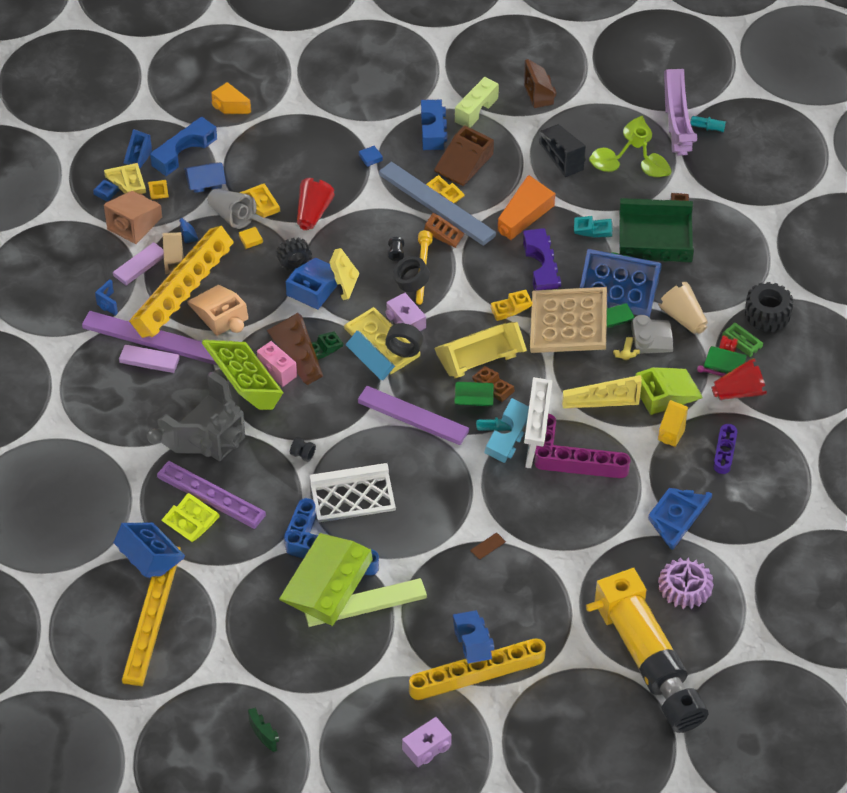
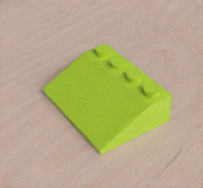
[201,340,284,410]
[279,533,373,626]

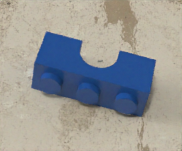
[421,99,447,150]
[453,610,494,664]

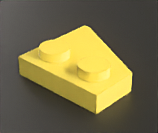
[104,163,146,194]
[330,248,359,300]

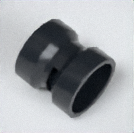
[290,437,316,462]

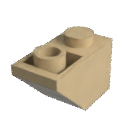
[163,232,184,274]

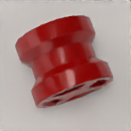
[719,335,738,352]

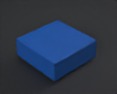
[359,145,383,167]
[93,180,119,202]

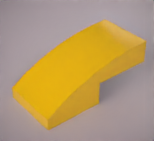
[426,175,465,204]

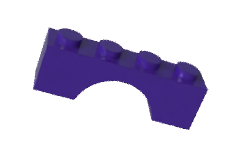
[523,228,561,291]

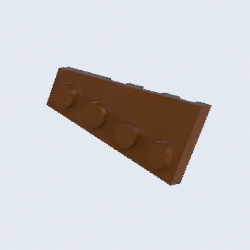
[267,313,323,385]

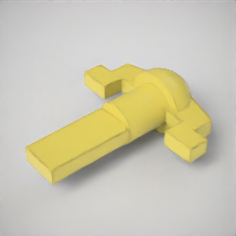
[613,337,640,360]

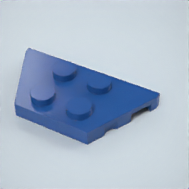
[648,488,712,550]

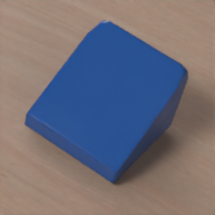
[179,218,198,243]

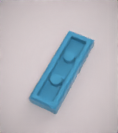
[346,331,395,381]

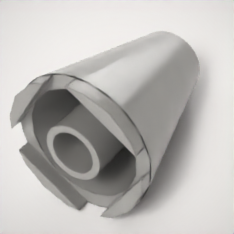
[207,189,256,229]

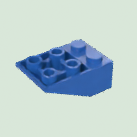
[286,258,338,310]

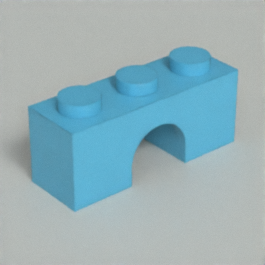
[484,398,529,463]

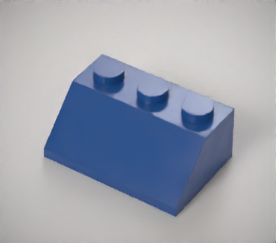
[113,523,185,578]

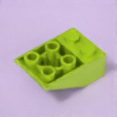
[635,367,703,415]

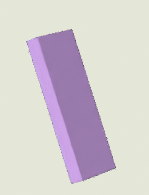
[113,242,164,286]
[119,345,180,373]

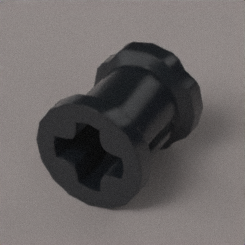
[388,237,405,261]

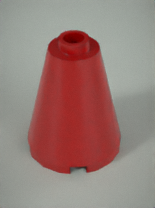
[297,178,335,230]
[711,358,767,400]

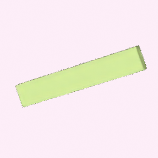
[305,578,427,627]

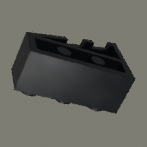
[539,124,586,177]

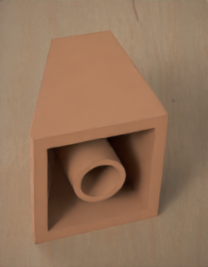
[104,191,162,244]

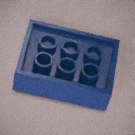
[580,249,662,318]

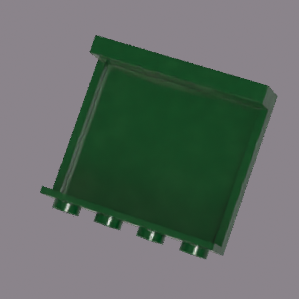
[619,198,694,262]

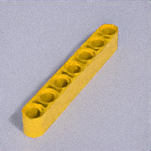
[409,638,546,700]

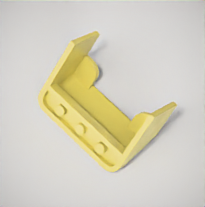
[435,322,527,379]

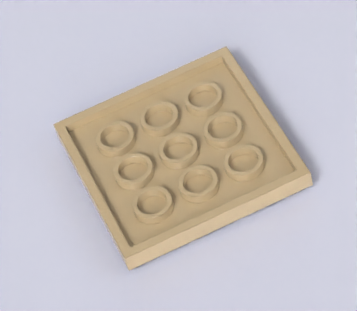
[530,287,607,353]

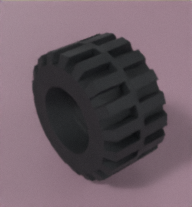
[744,282,794,332]

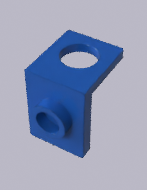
[95,279,118,316]

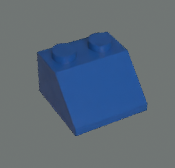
[184,162,226,193]

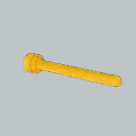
[416,230,433,305]

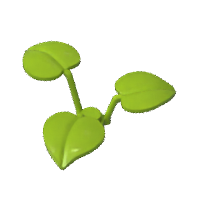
[589,116,671,177]

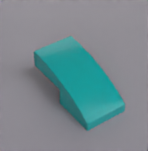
[574,216,613,237]

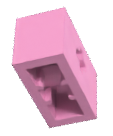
[257,341,297,387]

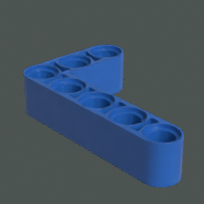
[284,498,379,576]

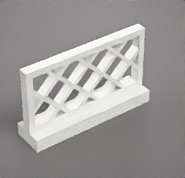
[524,377,552,468]
[310,463,396,523]

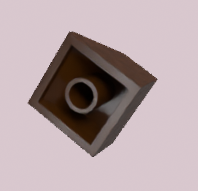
[524,59,556,108]

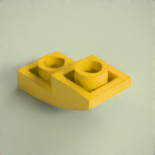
[491,290,532,321]

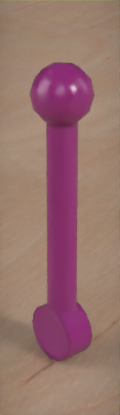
[697,365,726,376]

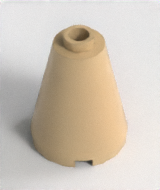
[658,282,708,334]

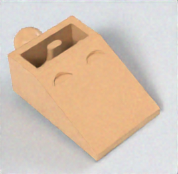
[187,285,248,336]

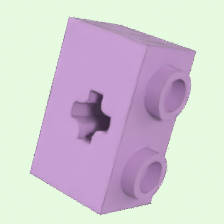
[386,293,426,331]
[402,717,452,767]

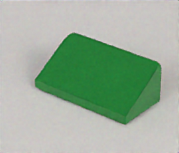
[607,303,634,328]
[704,346,747,373]

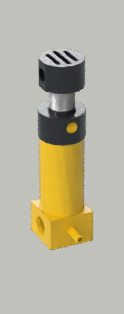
[586,568,709,733]

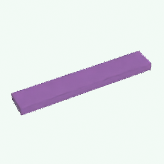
[358,386,469,445]
[157,461,266,529]

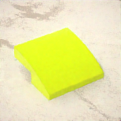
[162,493,220,542]

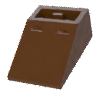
[434,125,494,186]

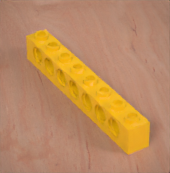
[129,226,234,338]

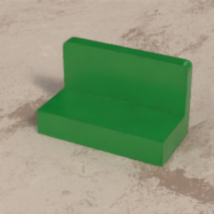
[455,382,494,406]

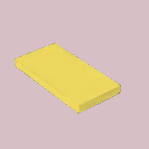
[344,307,420,374]

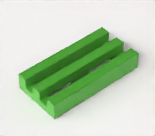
[722,323,763,357]

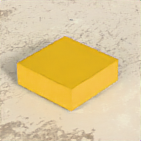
[239,227,263,249]

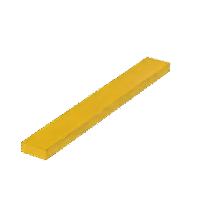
[122,546,181,686]

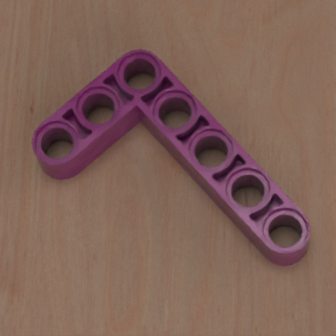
[534,414,630,478]

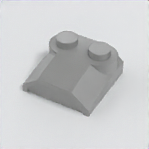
[631,315,673,354]

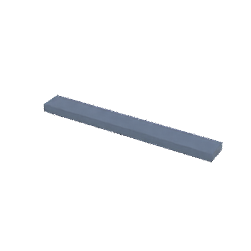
[379,162,496,246]

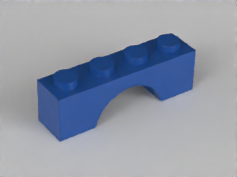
[150,117,217,176]

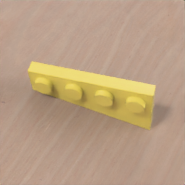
[562,375,642,408]

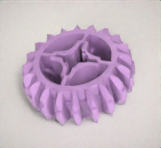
[658,557,714,610]

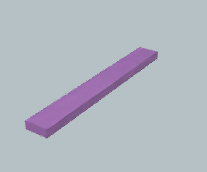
[82,311,218,366]

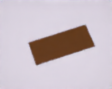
[470,532,506,560]

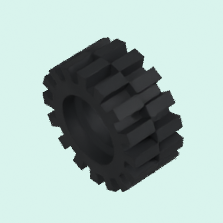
[276,237,312,271]

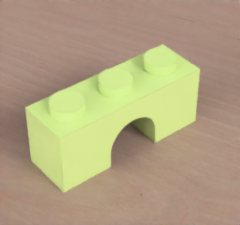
[455,77,499,128]

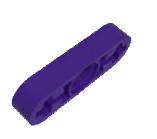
[713,424,737,474]

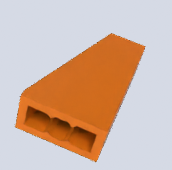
[498,175,556,240]

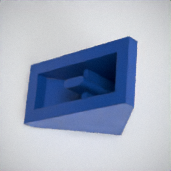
[123,129,152,169]

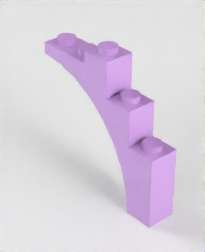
[664,69,697,156]

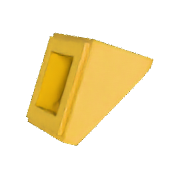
[148,180,169,200]

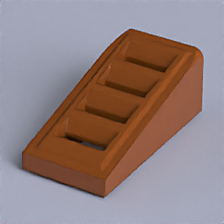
[424,213,464,248]

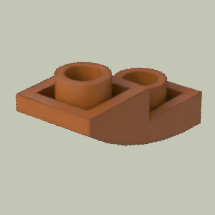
[472,366,515,402]

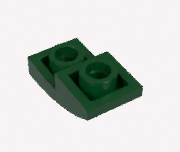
[311,331,344,360]
[248,707,279,752]

